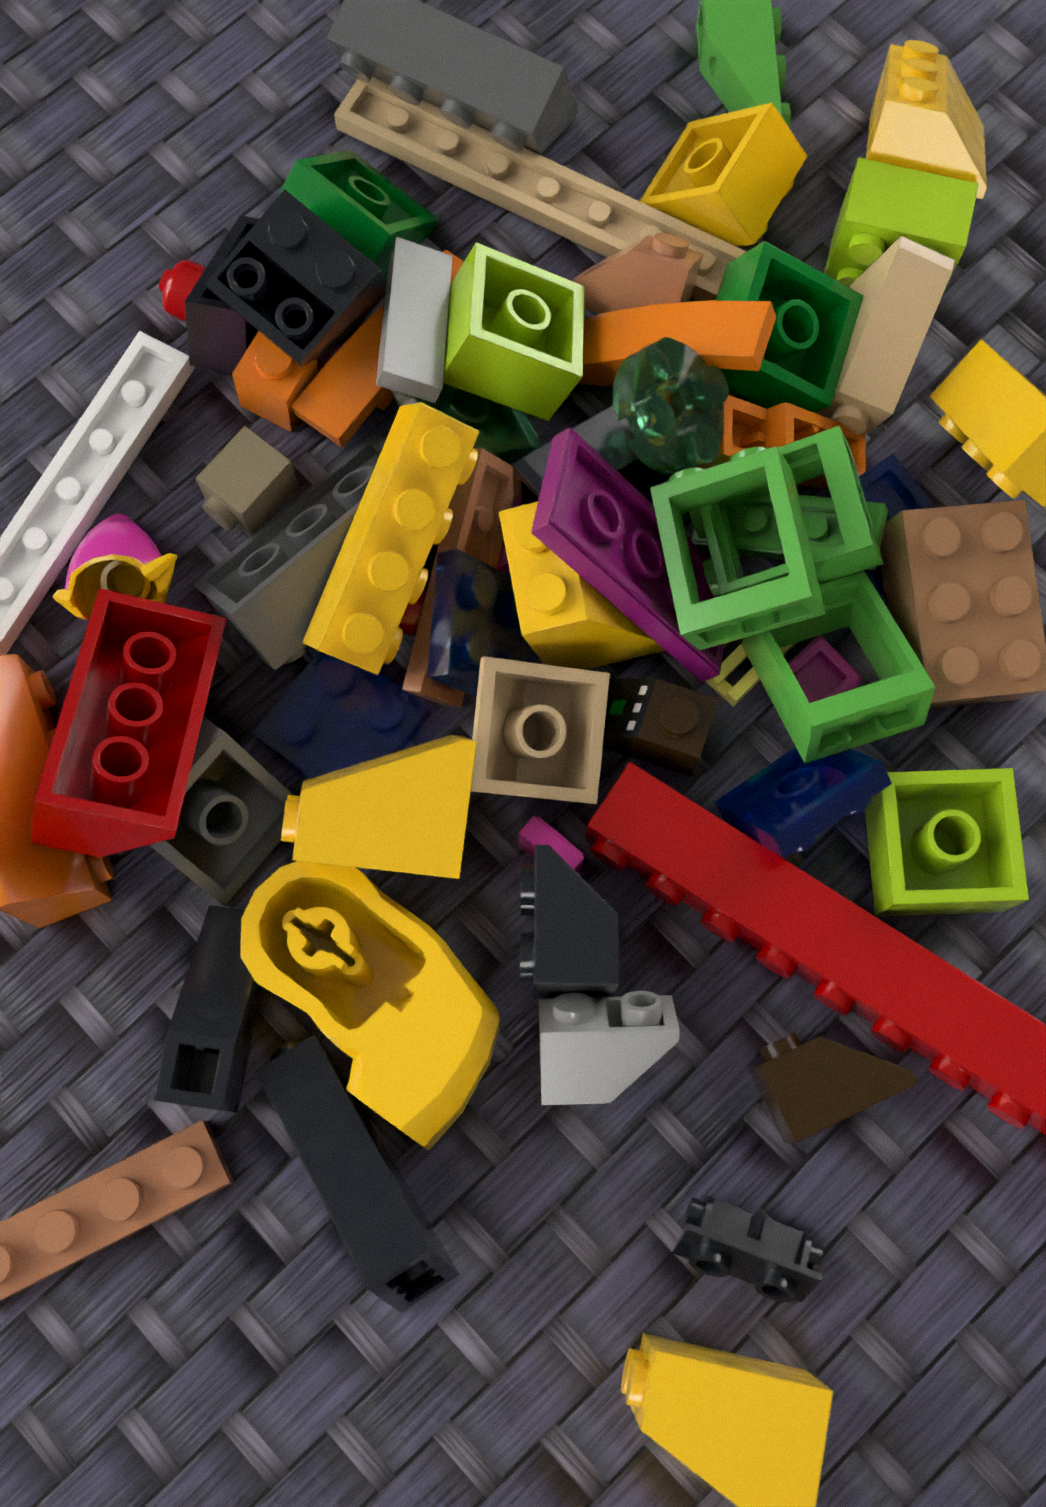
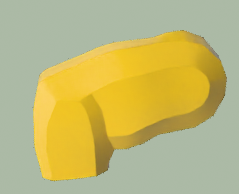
[241,861,500,1151]

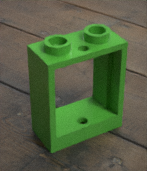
[689,426,884,596]
[650,446,826,651]
[742,571,936,764]

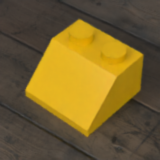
[640,103,808,246]

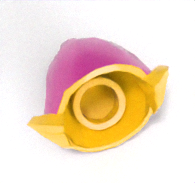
[52,514,178,620]

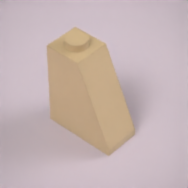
[815,236,955,435]

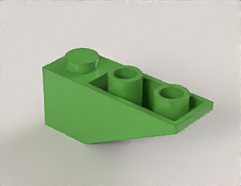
[696,0,791,128]

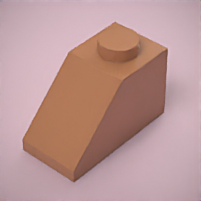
[571,233,704,314]

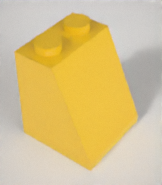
[499,501,666,670]
[281,735,477,879]
[621,1333,833,1507]

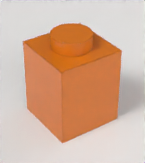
[232,331,319,433]

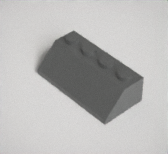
[326,0,578,154]
[192,434,386,670]

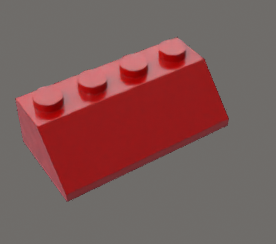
[31,588,227,857]

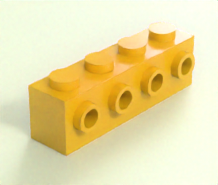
[302,402,480,675]

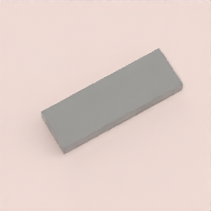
[376,237,452,403]

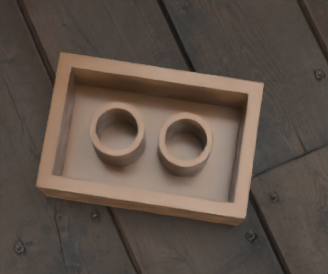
[880,500,1046,709]

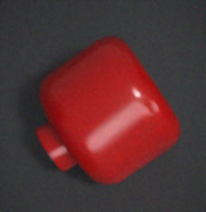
[159,259,206,323]

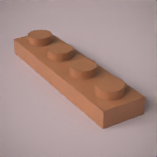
[402,448,513,708]
[0,1120,234,1302]

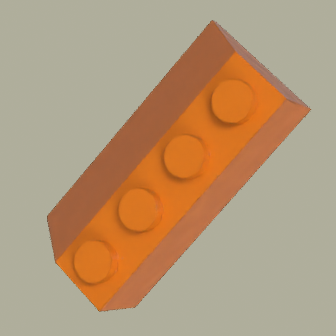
[0,654,114,928]

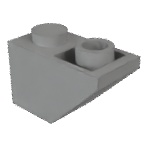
[538,991,680,1105]

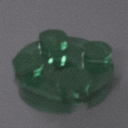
[613,337,729,474]

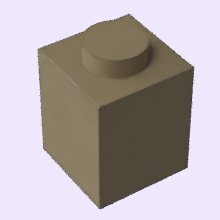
[195,426,300,537]

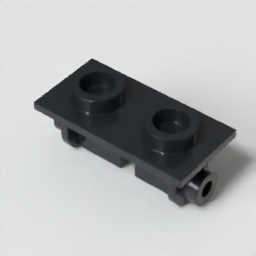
[672,1195,823,1303]

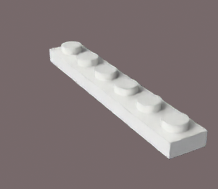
[0,331,195,655]

